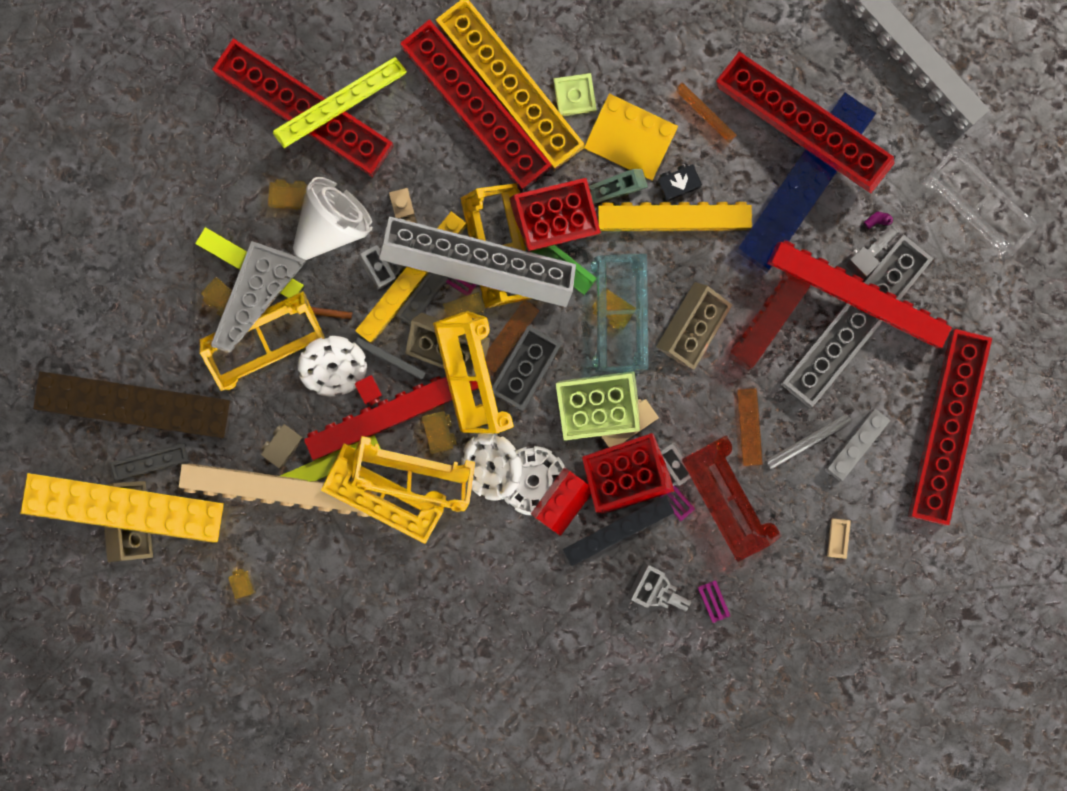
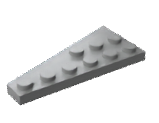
[211,241,306,353]

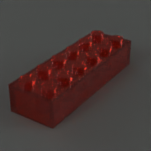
[730,273,811,371]

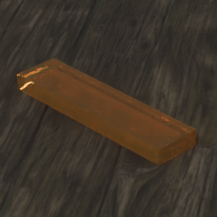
[676,82,736,143]
[485,300,540,373]
[737,388,763,466]

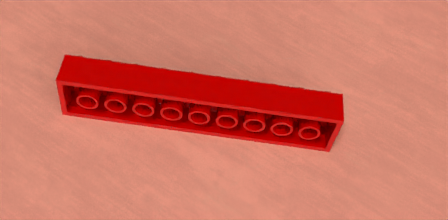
[400,19,552,193]
[212,38,394,178]
[716,51,895,194]
[908,329,992,526]

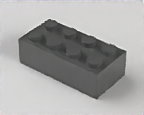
[492,325,562,412]

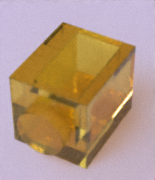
[228,569,256,599]

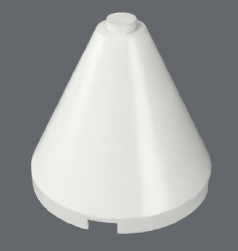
[293,177,373,260]

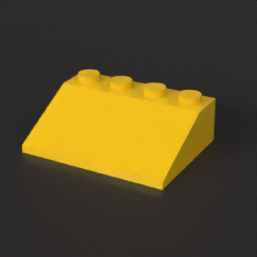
[584,93,678,181]

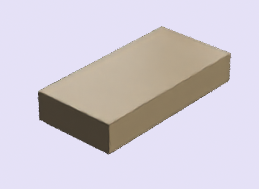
[827,518,851,559]

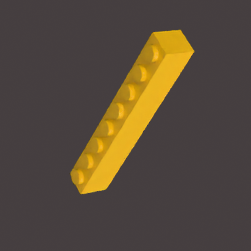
[598,202,752,231]
[355,211,467,344]

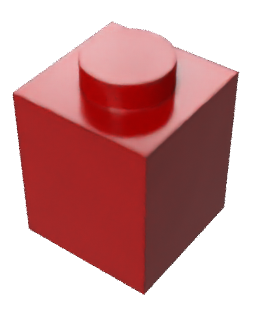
[354,375,383,406]

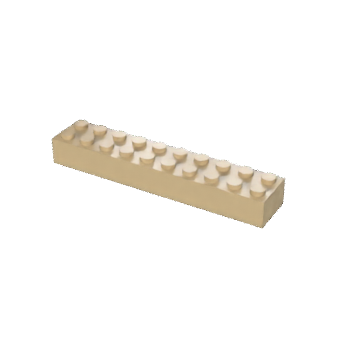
[179,463,378,517]

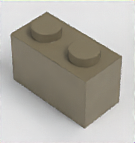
[261,424,304,469]

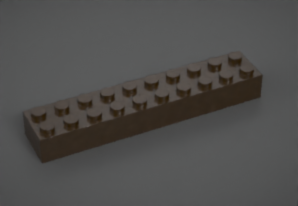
[33,371,233,439]

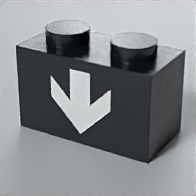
[657,163,702,202]

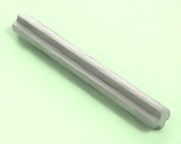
[766,414,852,469]

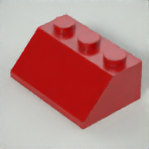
[531,467,591,536]

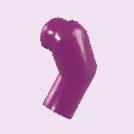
[863,211,893,229]

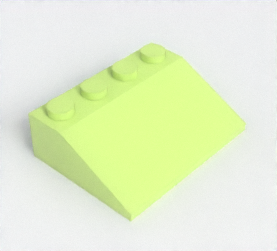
[556,371,640,440]

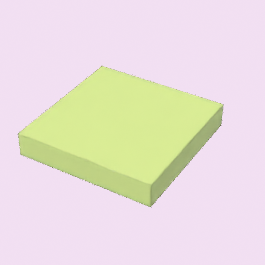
[553,73,597,116]

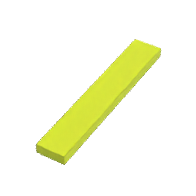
[195,227,304,298]
[280,435,381,482]

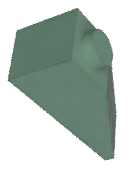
[589,169,648,205]

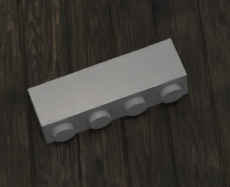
[824,409,890,482]

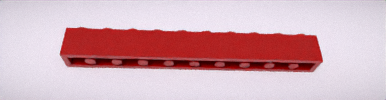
[768,240,952,348]
[304,376,479,461]

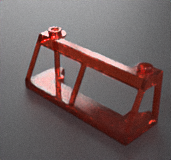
[681,435,782,562]

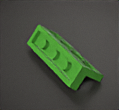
[525,245,597,295]

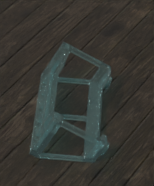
[591,254,648,373]

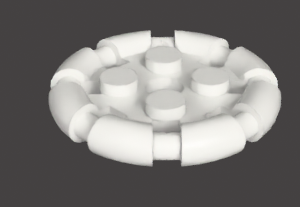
[297,336,367,397]
[461,433,522,501]
[501,446,565,515]

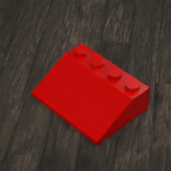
[509,178,601,251]
[582,433,674,514]

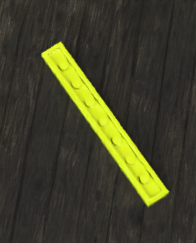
[273,57,407,148]

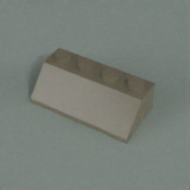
[656,282,732,370]
[405,313,490,376]
[104,481,153,562]

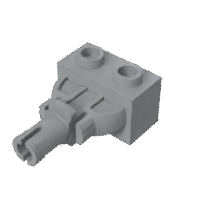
[845,225,899,279]
[358,245,404,291]
[661,443,696,486]
[627,562,691,612]

